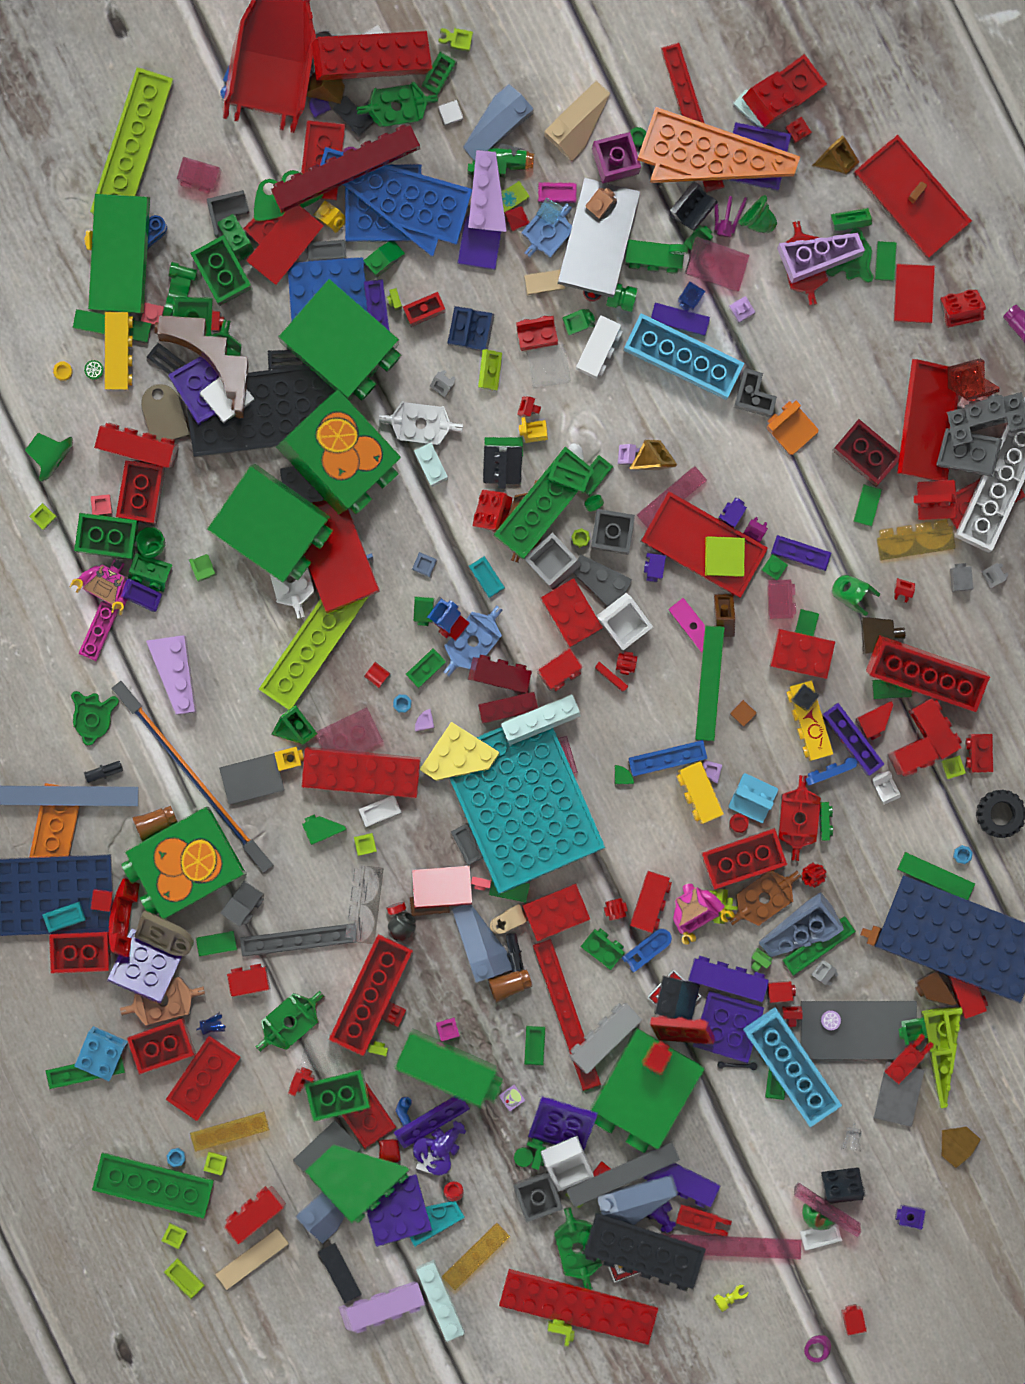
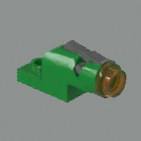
[468,144,534,178]

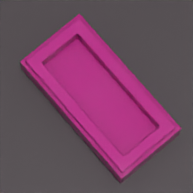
[538,182,577,203]

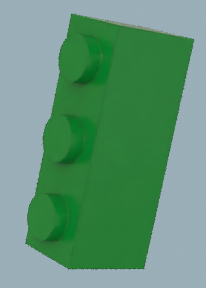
[625,239,684,274]

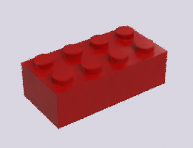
[94,423,179,468]
[701,828,787,890]

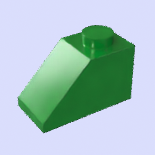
[363,241,405,279]
[413,596,435,626]
[302,814,347,845]

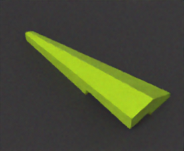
[921,1007,962,1109]

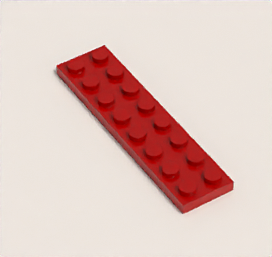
[499,1269,658,1345]

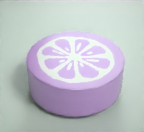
[821,1011,841,1030]

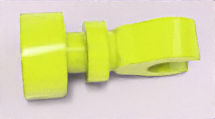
[713,1285,748,1312]

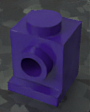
[718,497,747,528]
[644,553,666,582]
[895,1204,926,1229]

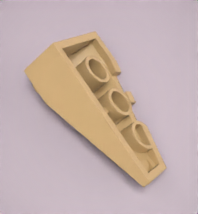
[544,80,610,161]

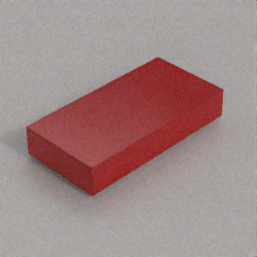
[595,661,628,692]

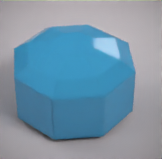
[393,694,412,713]
[953,845,973,864]
[167,1148,186,1167]

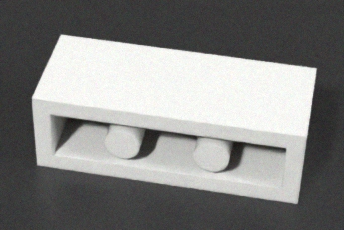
[576,315,623,379]

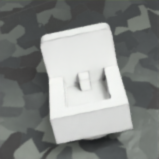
[873,771,901,805]

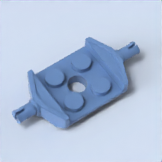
[443,605,503,677]

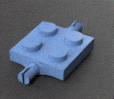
[521,203,572,258]

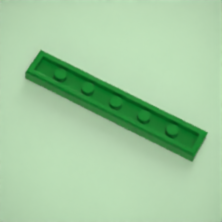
[695,625,724,741]

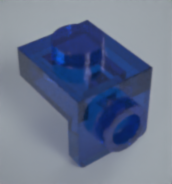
[677,281,706,311]

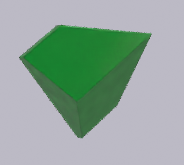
[271,705,318,745]

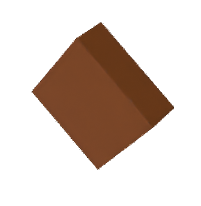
[908,182,927,204]
[730,700,757,727]

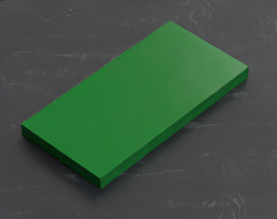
[88,194,150,313]

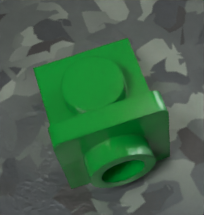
[684,225,713,257]
[562,309,595,335]

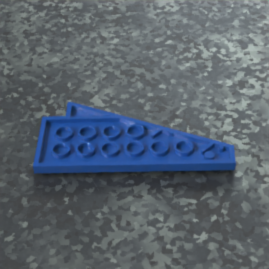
[320,147,472,257]

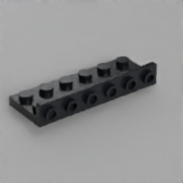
[581,1213,706,1292]

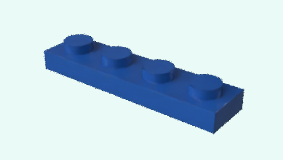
[628,740,707,776]

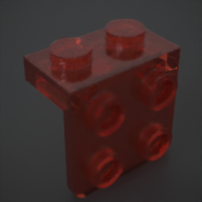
[948,358,1000,401]

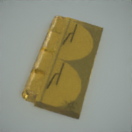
[877,519,956,561]

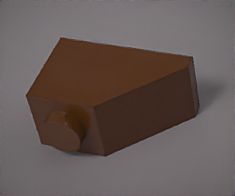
[714,594,736,637]
[915,970,957,1006]

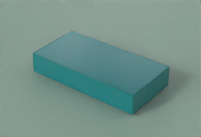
[468,556,505,598]
[43,901,86,933]

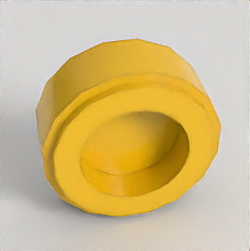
[53,361,73,381]

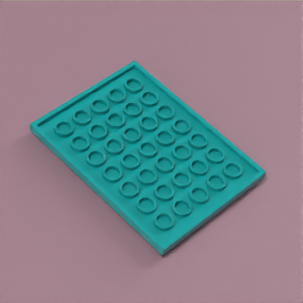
[449,727,606,894]

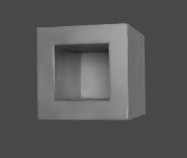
[950,563,973,592]

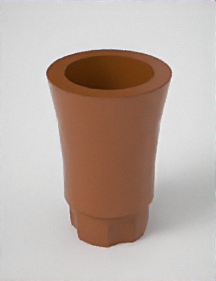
[132,806,177,842]
[488,969,533,1004]

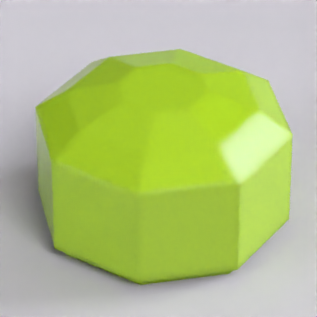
[571,528,590,548]

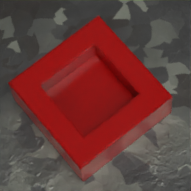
[91,889,113,912]

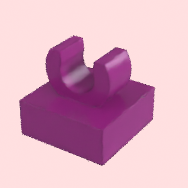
[743,517,768,543]

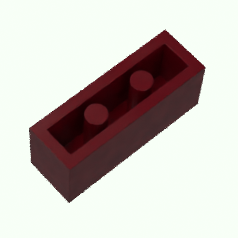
[468,655,532,693]
[478,692,538,724]

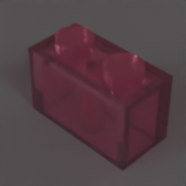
[177,157,221,194]
[767,579,796,620]

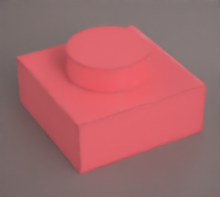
[141,303,164,325]
[91,494,112,515]
[471,876,491,891]

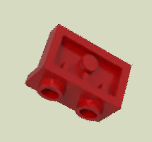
[516,316,558,351]
[965,734,993,773]
[288,1067,315,1096]

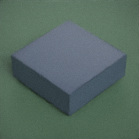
[412,552,437,577]

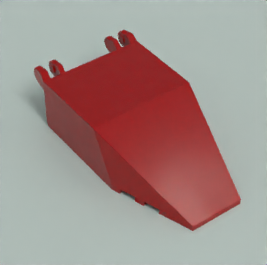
[223,0,316,133]

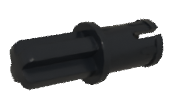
[84,761,123,783]
[506,933,524,972]

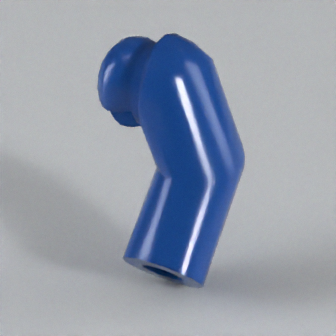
[395,1097,412,1126]

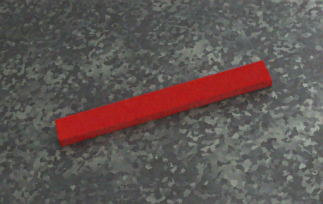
[661,42,724,193]
[533,939,601,1091]

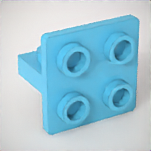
[728,773,778,823]

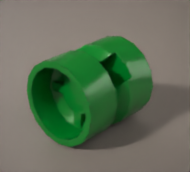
[606,283,638,312]

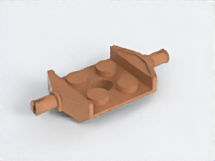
[120,977,205,1025]

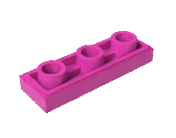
[668,598,705,653]
[78,601,119,662]

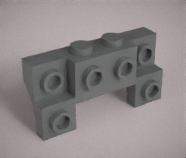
[947,392,1025,448]

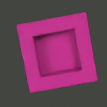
[436,1017,460,1042]

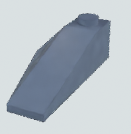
[463,84,534,161]
[759,892,844,957]
[452,905,512,982]
[597,1176,678,1225]
[296,1192,345,1243]

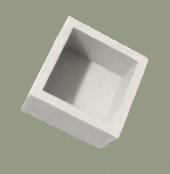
[596,593,653,650]
[541,1136,594,1192]

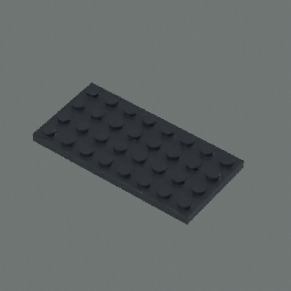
[187,365,335,457]

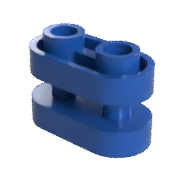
[147,215,168,249]

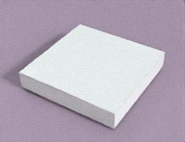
[200,378,254,423]

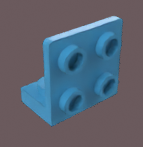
[75,1026,128,1081]

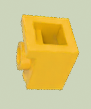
[274,747,304,771]

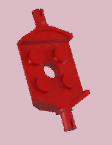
[786,221,828,306]
[778,775,821,861]

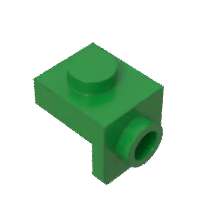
[898,1017,928,1045]
[527,1138,546,1170]

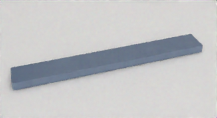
[0,786,139,806]

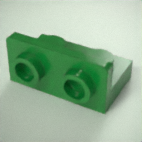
[128,553,172,592]
[580,928,625,970]

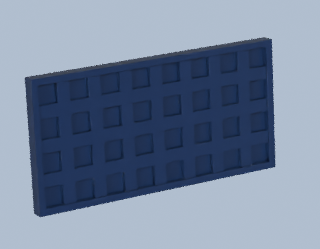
[0,854,114,936]
[875,875,1025,1004]

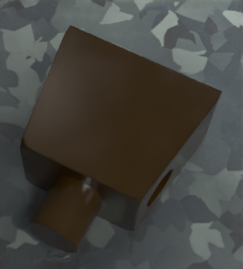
[860,617,906,654]

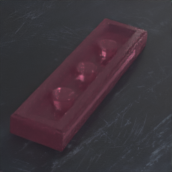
[636,466,707,528]
[794,1183,861,1237]

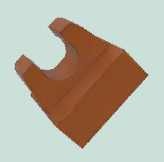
[860,925,882,946]

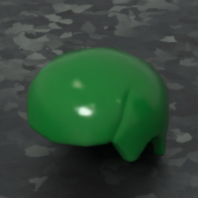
[135,527,166,558]

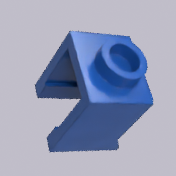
[428,599,461,633]

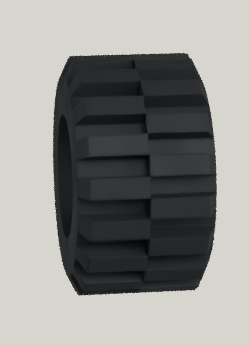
[976,790,1025,838]

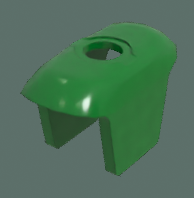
[25,433,73,482]
[831,575,881,616]

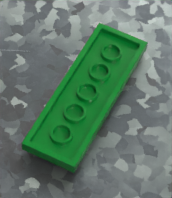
[493,447,595,559]
[92,1152,214,1218]

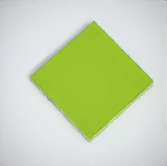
[705,537,745,577]

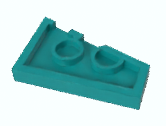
[409,1201,465,1247]

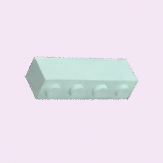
[501,695,581,745]
[416,1260,465,1342]

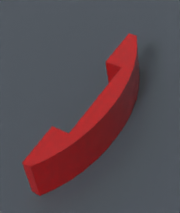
[109,878,140,957]

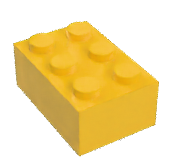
[676,761,724,824]

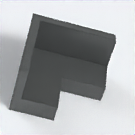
[206,190,250,239]

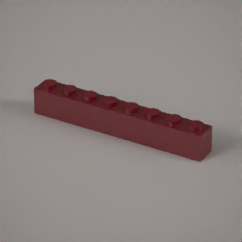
[271,124,421,213]

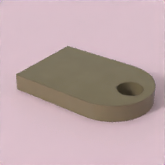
[141,384,190,440]
[134,911,194,956]

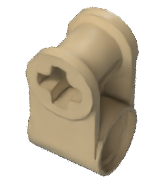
[490,904,528,934]

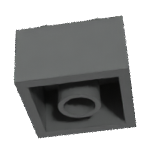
[591,509,635,554]
[513,1171,563,1222]

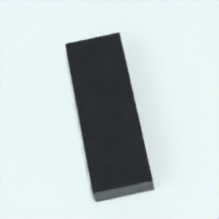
[318,1242,362,1303]

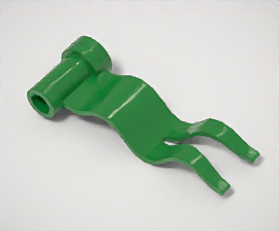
[163,262,197,316]

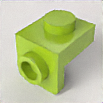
[547,1319,575,1347]

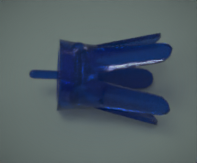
[196,1012,226,1035]

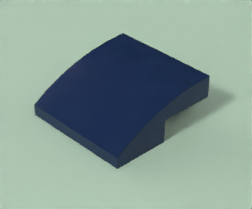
[447,306,495,351]

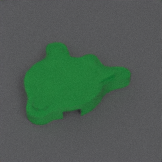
[826,228,874,283]
[71,691,119,746]

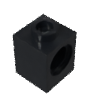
[791,684,819,711]

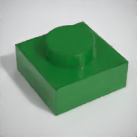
[761,554,788,581]

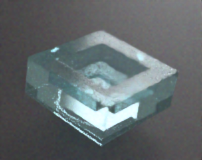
[537,197,563,224]

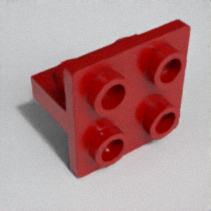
[940,289,986,328]
[914,480,957,520]
[472,490,513,533]

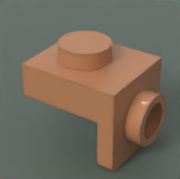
[585,188,617,218]

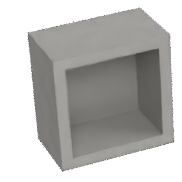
[524,533,581,590]

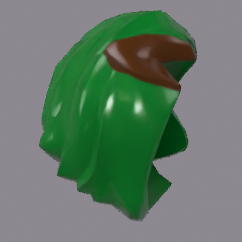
[802,1201,838,1231]

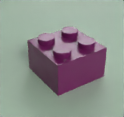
[591,132,641,184]

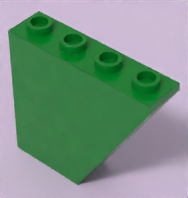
[305,1145,409,1224]

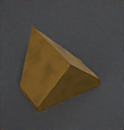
[306,72,345,104]
[812,135,860,175]
[629,440,677,470]
[941,1126,981,1168]

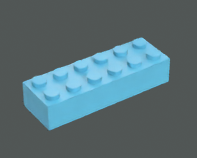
[623,313,744,400]
[743,1007,842,1127]

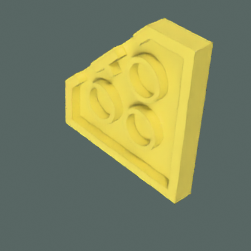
[419,722,500,781]

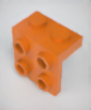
[766,400,818,455]

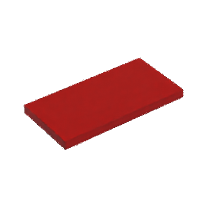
[854,134,972,258]
[897,359,962,481]
[640,491,768,598]
[304,498,380,613]

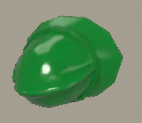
[739,195,777,233]

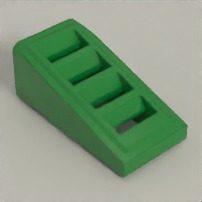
[421,52,457,95]

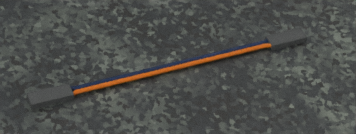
[111,681,273,873]

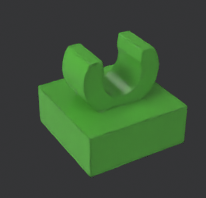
[751,948,773,972]

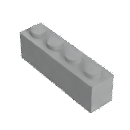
[569,1003,642,1074]

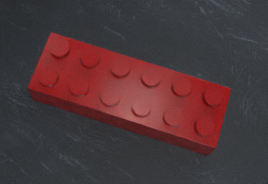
[311,31,432,81]
[866,635,990,712]
[301,747,421,798]
[328,934,413,1056]

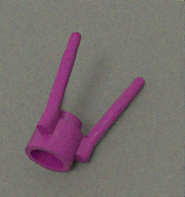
[714,196,748,237]

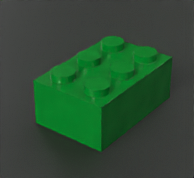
[190,235,253,307]
[74,513,139,560]
[304,1069,372,1122]

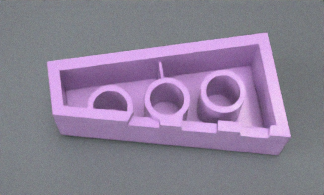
[468,150,507,232]
[777,233,865,283]
[146,635,197,715]
[339,1282,425,1333]

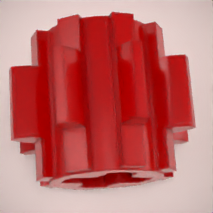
[616,651,638,675]
[801,862,827,888]
[604,898,628,920]

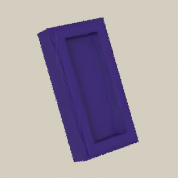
[121,579,162,612]

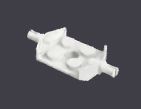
[379,401,463,445]
[270,556,315,619]

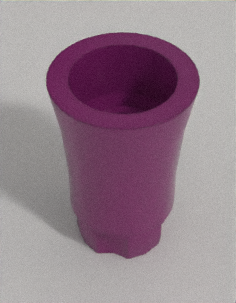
[1003,304,1025,343]

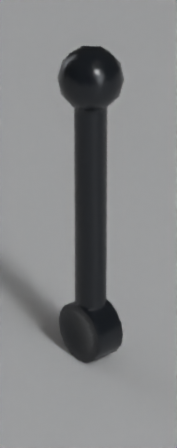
[717,1061,758,1070]

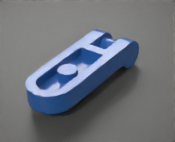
[805,757,857,786]
[621,929,672,973]

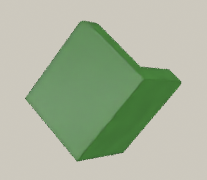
[189,554,216,582]

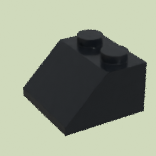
[654,975,700,1020]

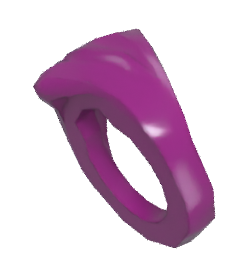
[804,1335,831,1362]

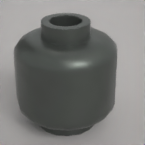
[388,912,416,941]

